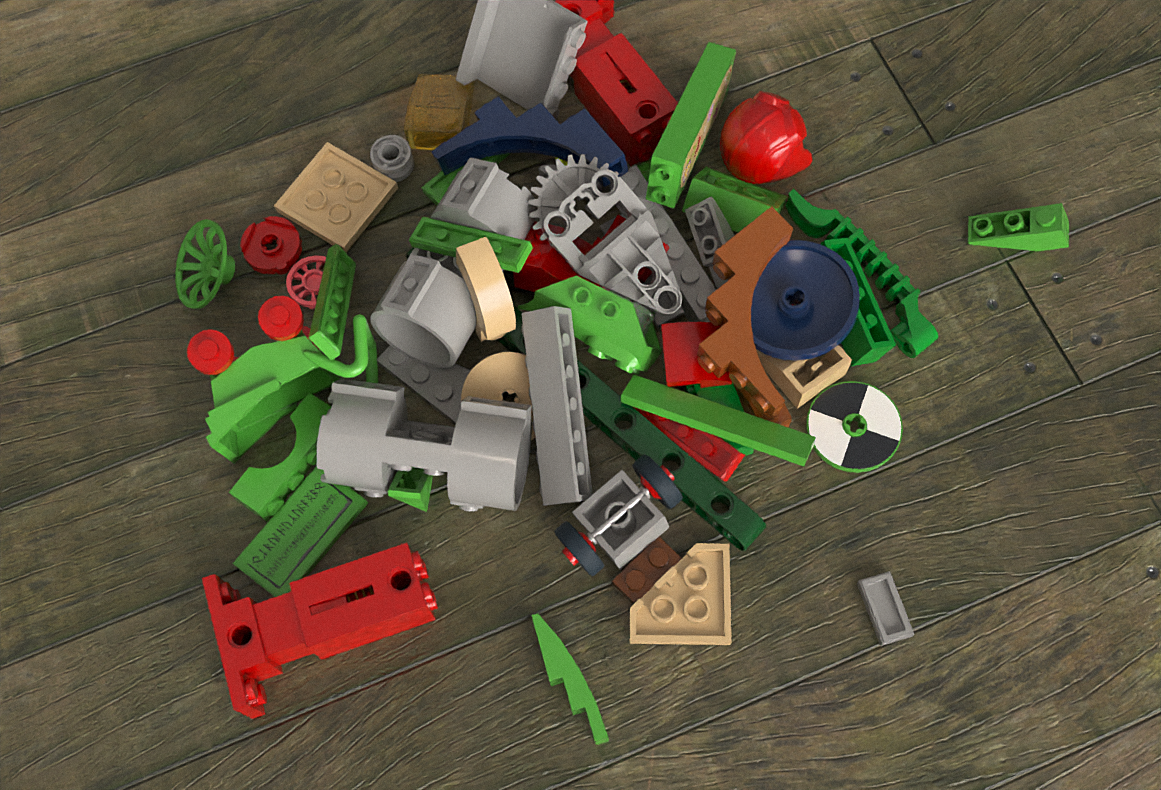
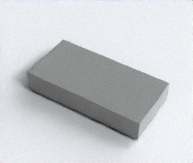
[857,571,915,646]

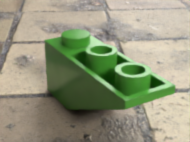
[968,203,1069,251]

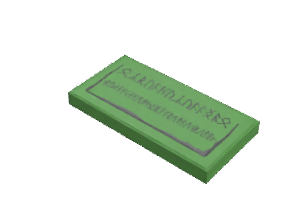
[233,466,368,597]

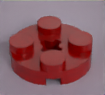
[240,216,302,275]

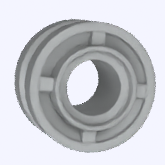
[370,135,414,182]

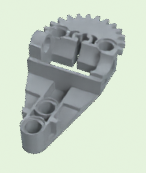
[528,154,682,314]

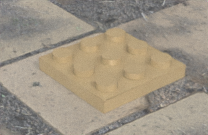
[274,142,398,253]

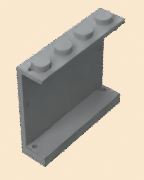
[456,0,588,119]

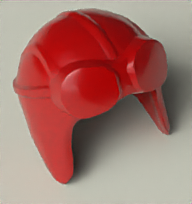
[720,91,812,184]

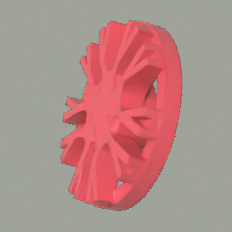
[286,256,326,310]

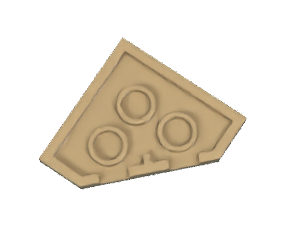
[630,543,732,645]

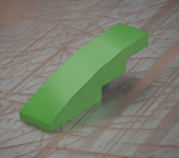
[532,613,609,745]

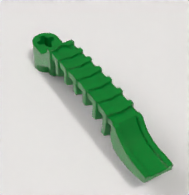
[786,189,938,358]

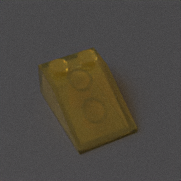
[404,74,475,150]

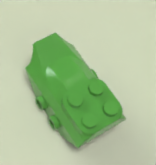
[518,276,662,375]

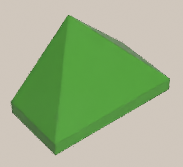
[388,467,433,512]

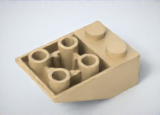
[756,345,852,409]

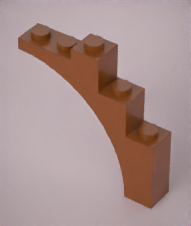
[697,206,793,418]

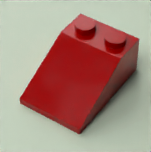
[513,221,609,292]

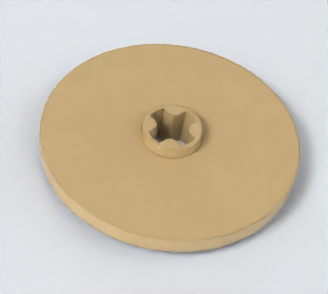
[461,352,536,440]

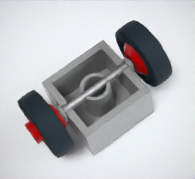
[554,454,683,576]

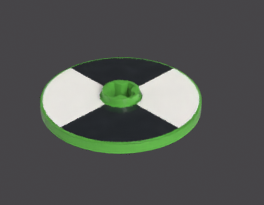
[806,381,903,473]

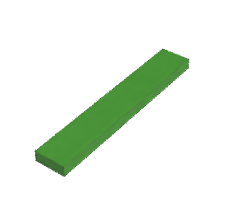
[309,244,356,361]
[621,375,816,466]

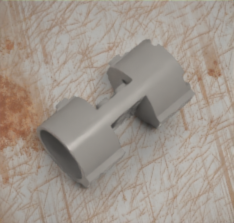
[370,158,537,368]
[316,378,532,511]

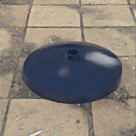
[751,240,860,361]

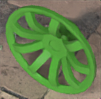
[175,219,235,309]

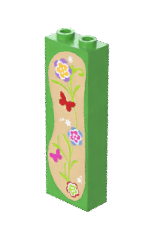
[646,42,736,208]

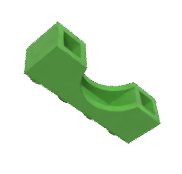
[229,392,331,522]

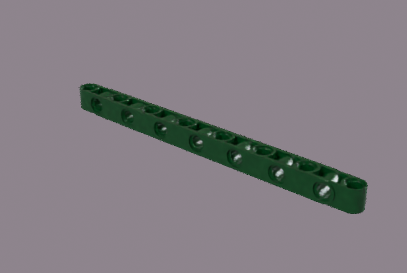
[405,247,766,551]

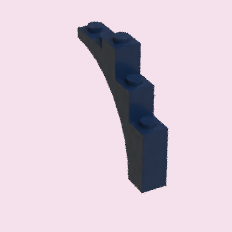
[431,96,629,187]

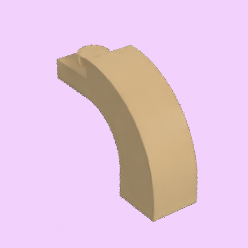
[456,237,516,342]

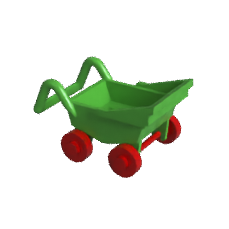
[187,296,379,464]

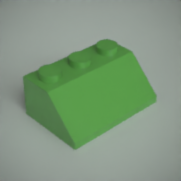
[682,167,788,232]

